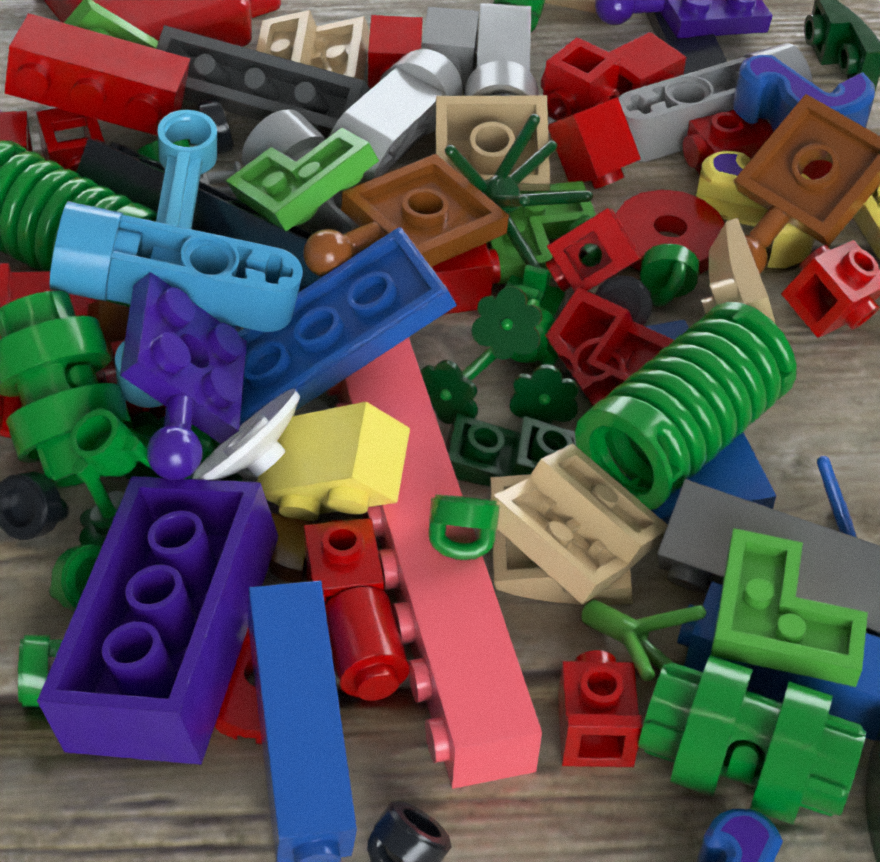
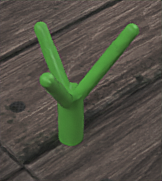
[581,599,706,681]

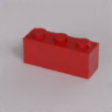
[4,13,191,136]

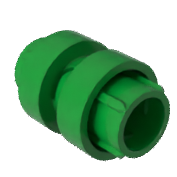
[0,291,133,489]
[638,655,866,825]

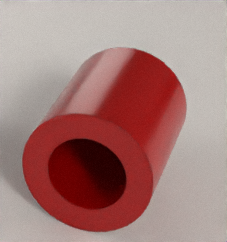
[325,587,410,701]

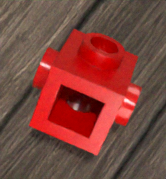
[541,37,621,121]
[781,240,880,338]

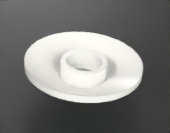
[192,389,300,480]

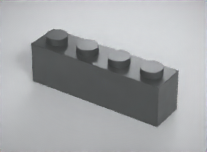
[156,25,370,139]
[657,479,880,637]

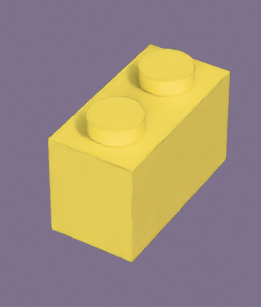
[257,402,410,521]

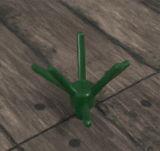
[445,114,593,268]

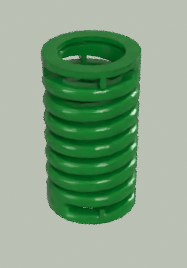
[0,140,157,307]
[575,302,797,510]

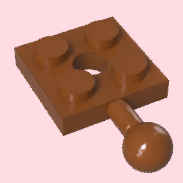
[734,94,880,274]
[303,154,509,277]

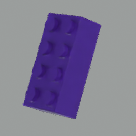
[37,476,279,765]

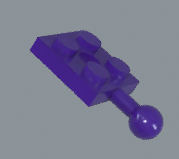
[595,0,773,39]
[120,272,247,480]

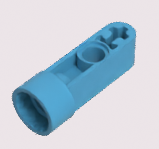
[50,201,303,332]

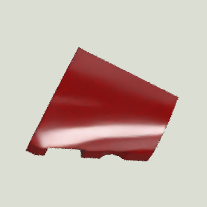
[545,287,674,406]

